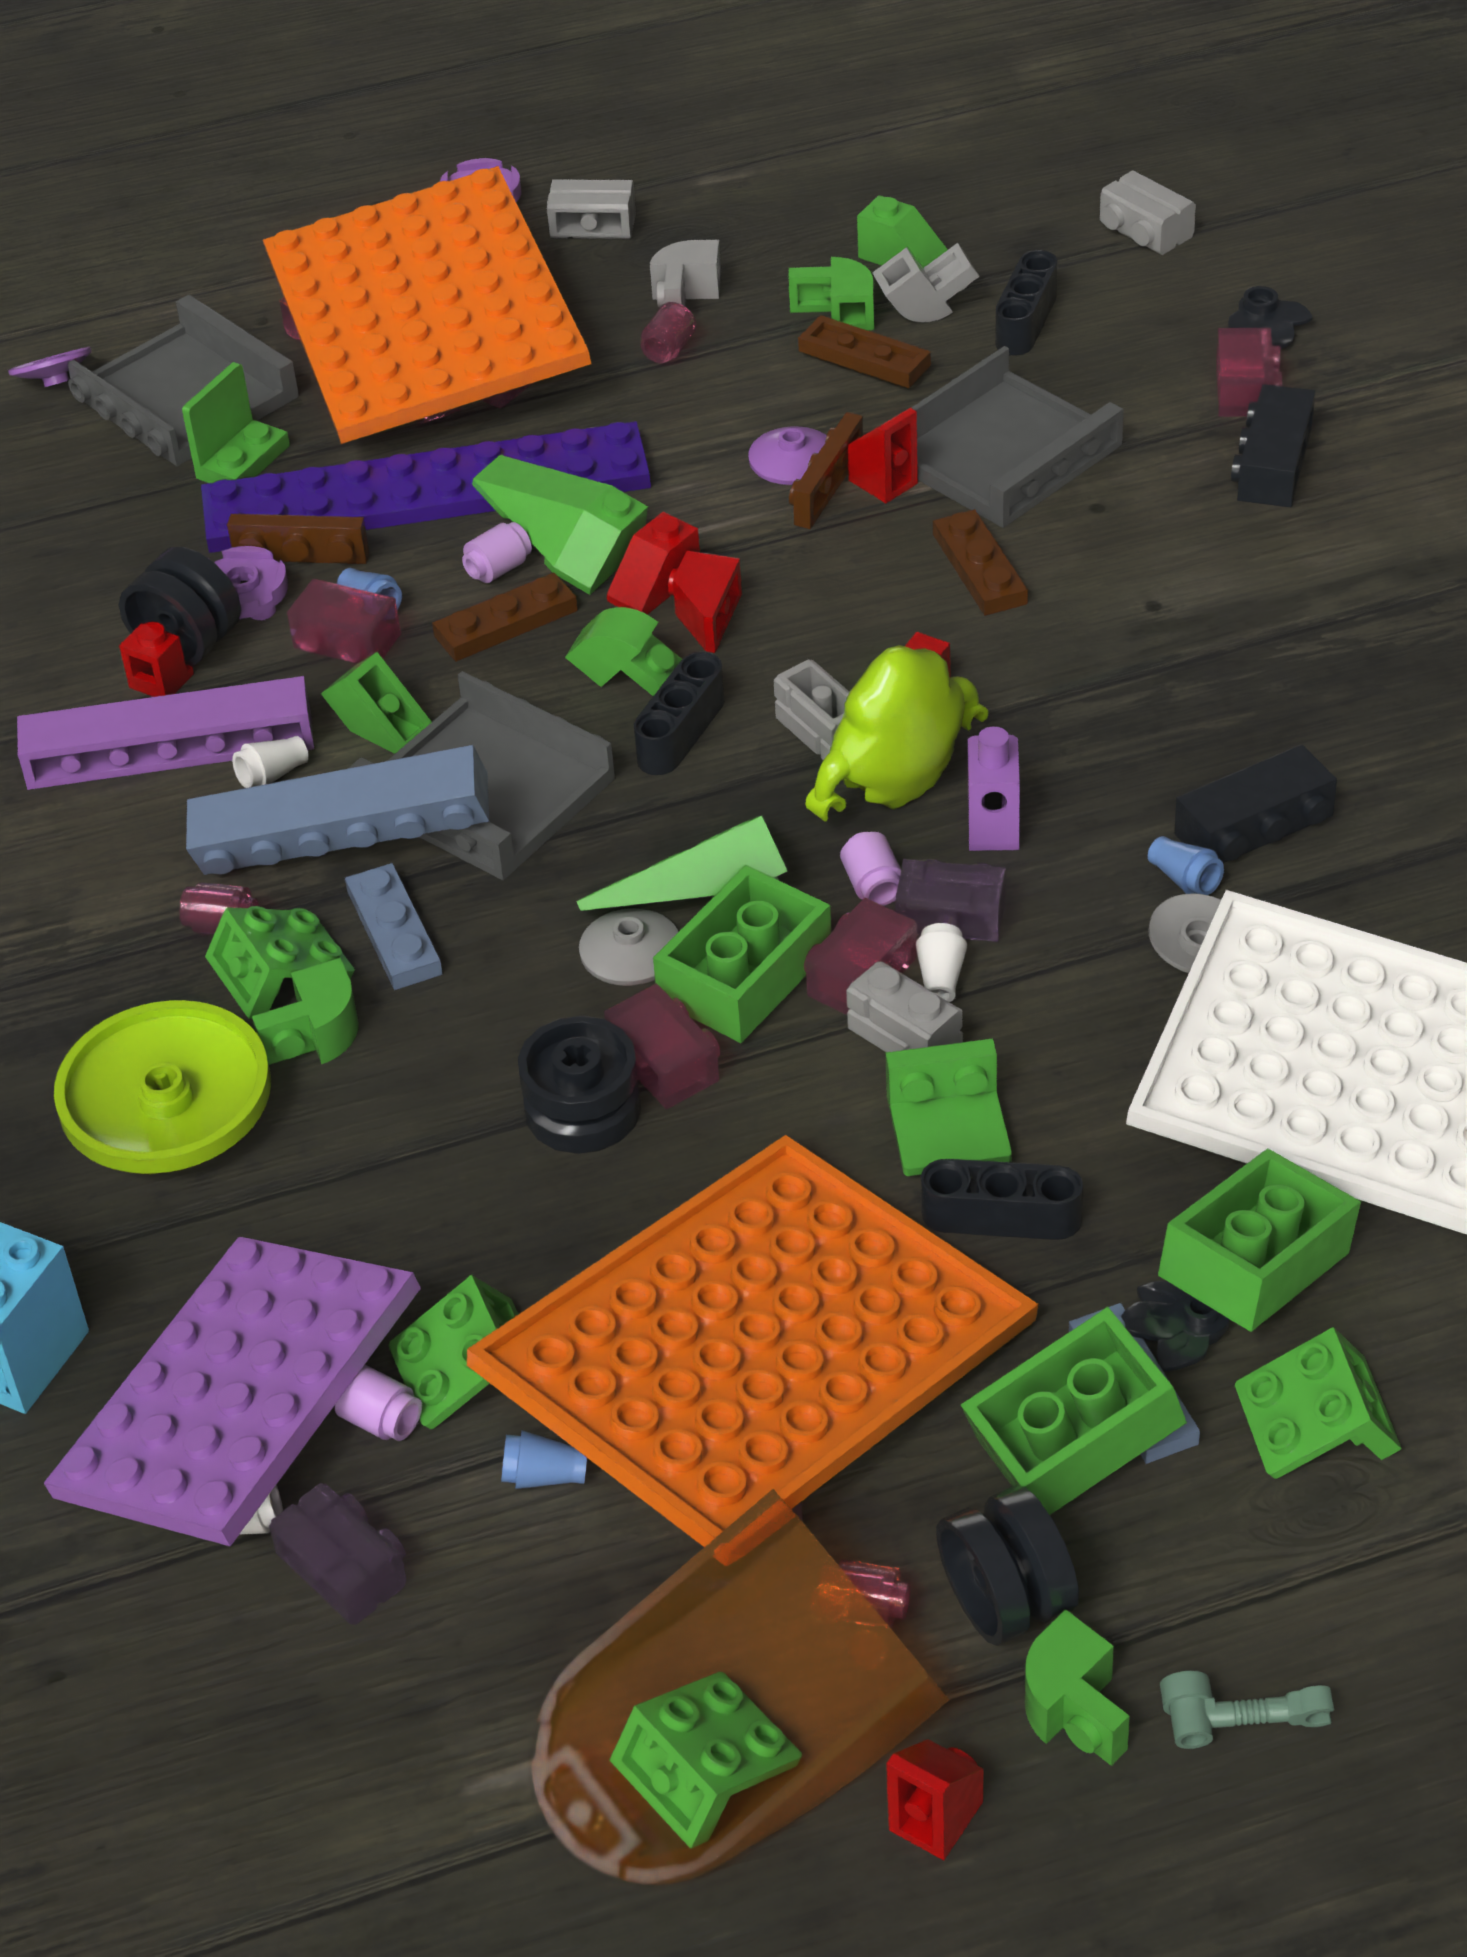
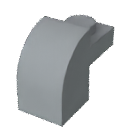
[650,240,721,324]
[873,243,979,322]

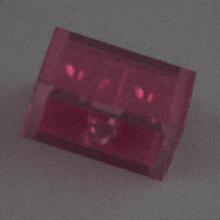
[1216,328,1282,417]
[287,579,401,664]
[804,898,917,1015]
[604,983,720,1110]

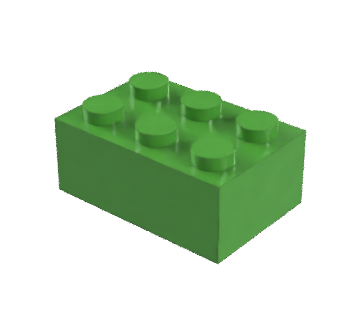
[653,865,832,1043]
[1158,1148,1361,1332]
[961,1307,1187,1515]

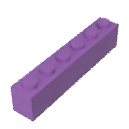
[17,676,314,790]

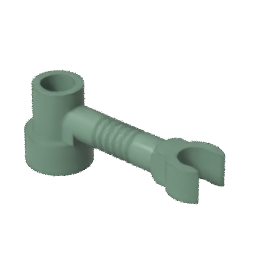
[1159,1671,1334,1749]

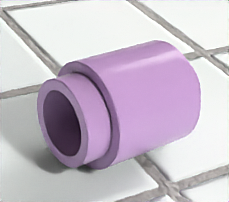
[462,522,532,583]
[840,832,904,907]
[335,1365,422,1441]

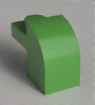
[789,257,874,330]
[565,607,682,696]
[252,958,359,1065]
[1025,1610,1130,1766]

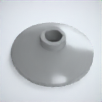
[1149,893,1221,973]
[579,908,679,986]

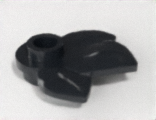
[1228,286,1312,349]
[1121,1281,1230,1372]

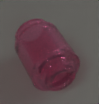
[641,302,696,363]
[180,882,259,934]
[817,1559,911,1630]

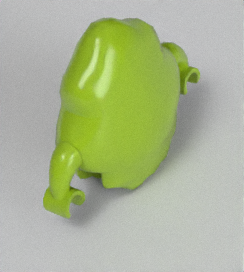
[805,645,988,822]

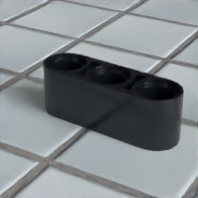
[995,250,1058,356]
[634,651,725,775]
[921,1159,1083,1240]

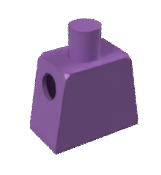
[968,726,1020,851]

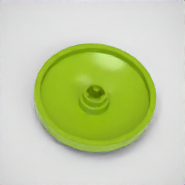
[54,1000,271,1174]

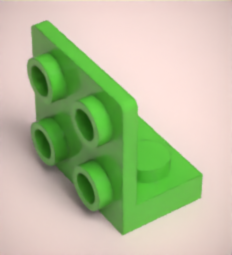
[182,362,290,483]
[205,906,355,1019]
[885,1039,1012,1176]
[389,1275,518,1429]
[1235,1327,1402,1479]
[609,1672,802,1849]

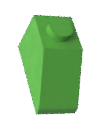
[857,195,948,268]
[321,652,432,754]

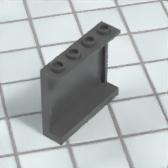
[67,295,299,466]
[912,346,1124,528]
[348,671,615,881]

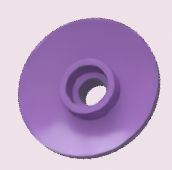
[8,347,92,387]
[748,426,827,485]

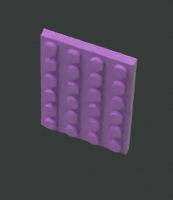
[44,1237,421,1546]

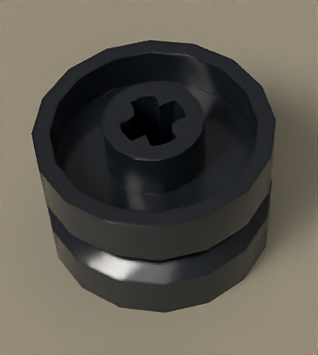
[118,547,241,667]
[518,1016,641,1154]
[936,1485,1079,1646]

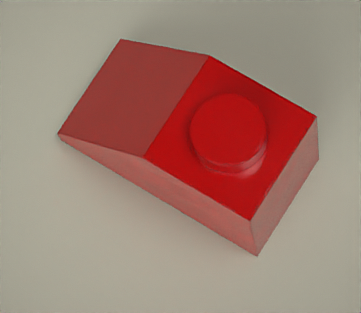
[848,408,918,504]
[607,511,700,615]
[668,551,742,653]
[886,1739,984,1861]

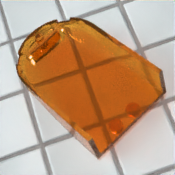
[531,1489,950,1885]

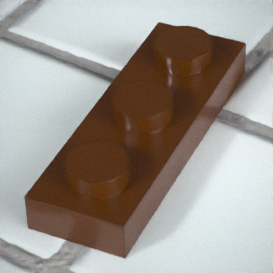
[798,315,931,388]
[789,412,863,529]
[933,509,1028,616]
[227,514,370,564]
[432,572,578,662]

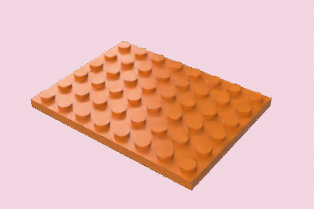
[263,166,592,444]
[467,1135,1039,1562]

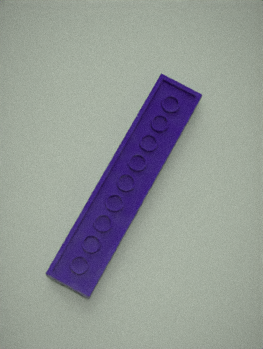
[201,421,651,553]

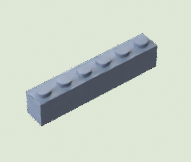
[186,745,489,875]

